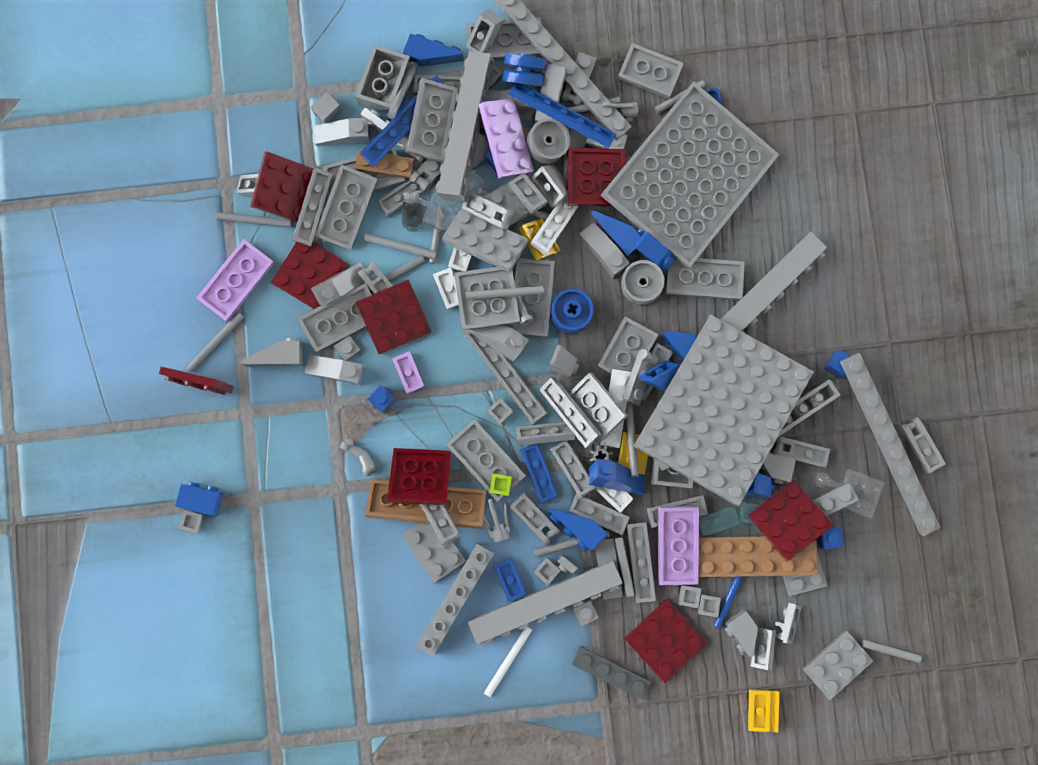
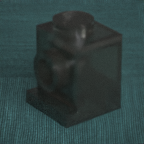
[402,202,424,232]

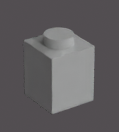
[310,92,342,124]

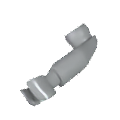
[340,438,375,476]

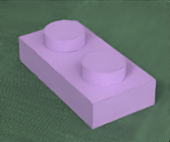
[392,351,425,394]

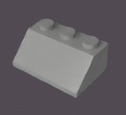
[355,45,410,110]

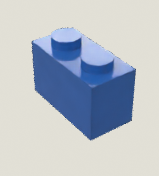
[175,481,224,516]

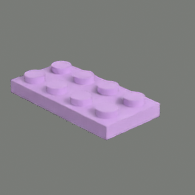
[479,99,534,179]
[196,239,274,322]
[658,506,699,585]

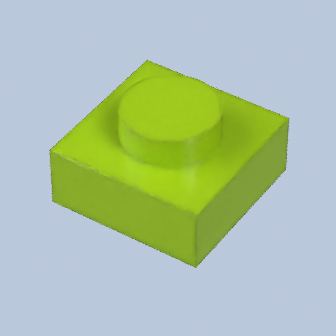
[489,474,512,496]

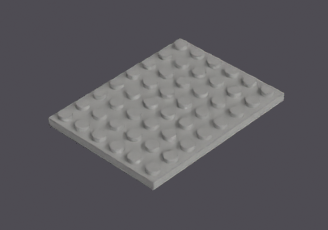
[601,81,779,269]
[634,314,814,507]

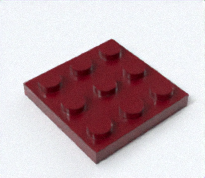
[568,148,625,207]
[250,151,314,223]
[270,242,350,309]
[356,279,431,355]
[159,366,234,395]
[387,448,451,505]
[748,480,833,562]
[624,598,707,683]

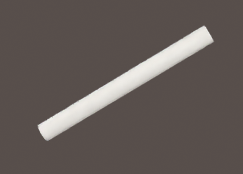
[484,627,532,697]

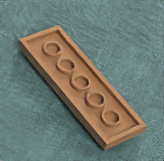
[365,479,486,529]
[698,536,818,577]

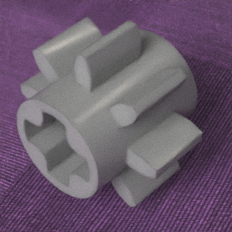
[589,445,613,462]

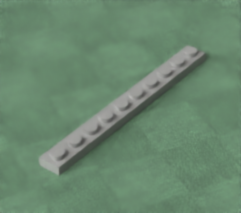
[495,0,632,141]
[840,353,940,536]

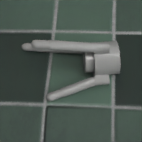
[602,102,638,122]
[483,499,511,542]

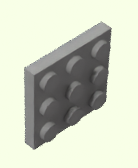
[454,267,520,331]

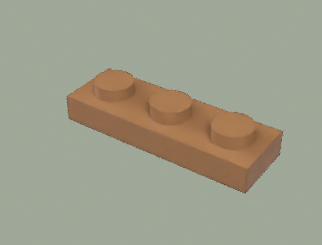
[355,150,414,179]

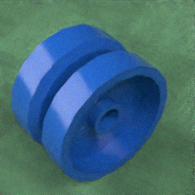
[502,53,546,86]
[551,289,593,334]

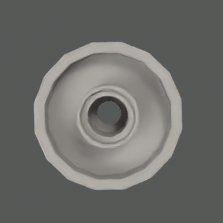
[525,118,570,166]
[621,260,664,305]

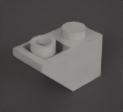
[724,609,758,658]

